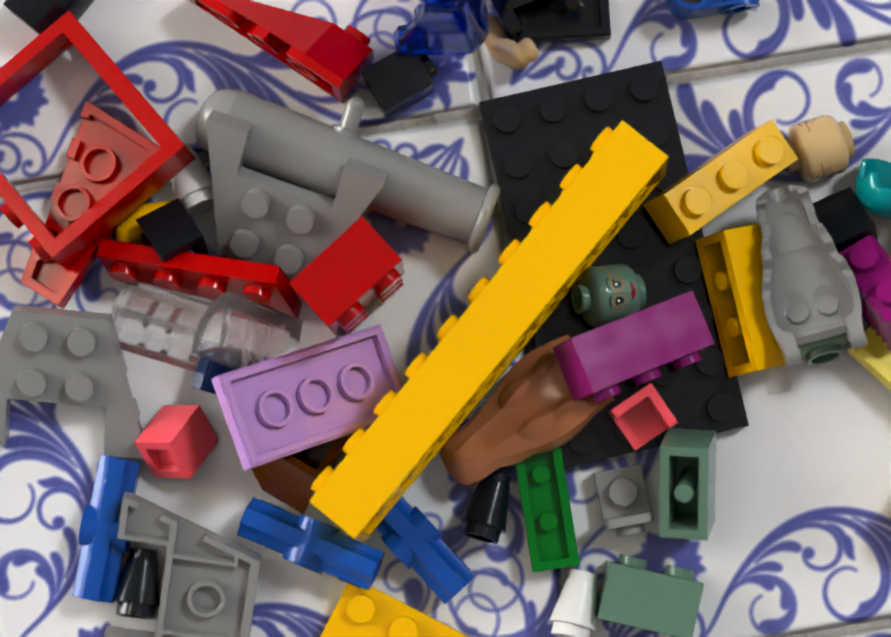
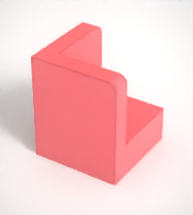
[607,383,678,451]
[134,405,218,479]

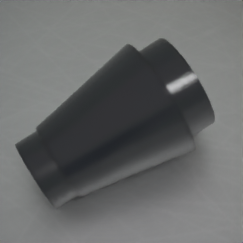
[460,471,511,544]
[113,548,160,619]

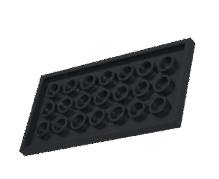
[479,61,749,468]

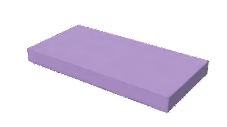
[211,324,403,471]

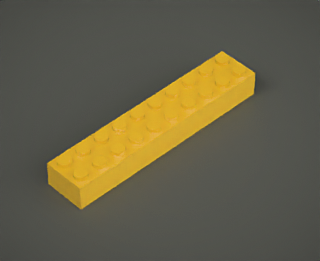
[309,120,669,542]

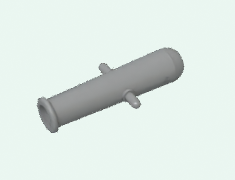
[195,88,501,254]

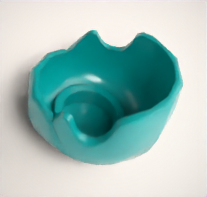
[854,158,891,220]

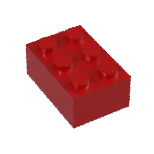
[289,216,405,335]

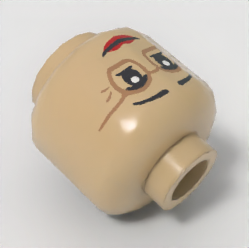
[786,115,855,182]

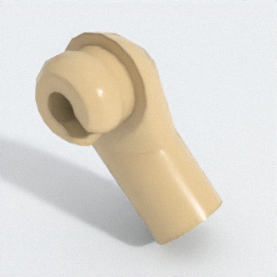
[476,15,539,70]

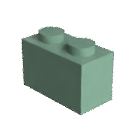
[659,428,716,541]
[596,554,704,637]

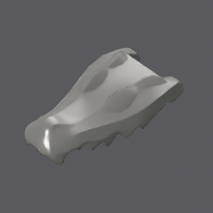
[756,184,868,367]

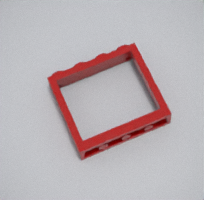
[0,10,196,269]

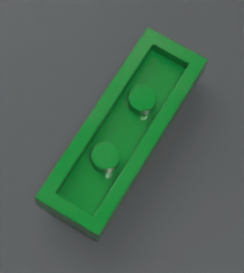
[515,446,580,572]

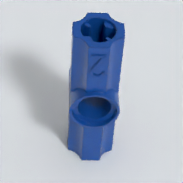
[72,455,142,603]
[237,497,385,591]
[377,497,475,604]

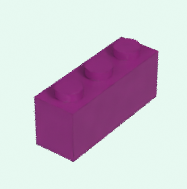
[552,290,715,403]

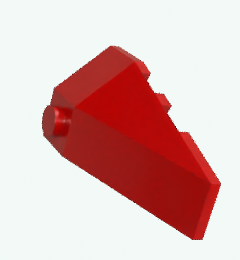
[189,0,374,103]

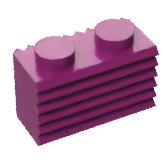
[839,235,891,350]

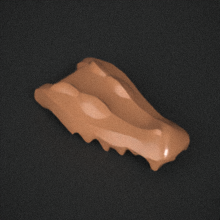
[440,334,614,487]

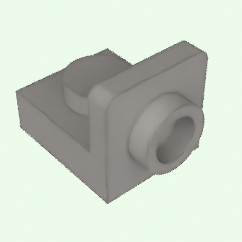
[593,464,654,537]

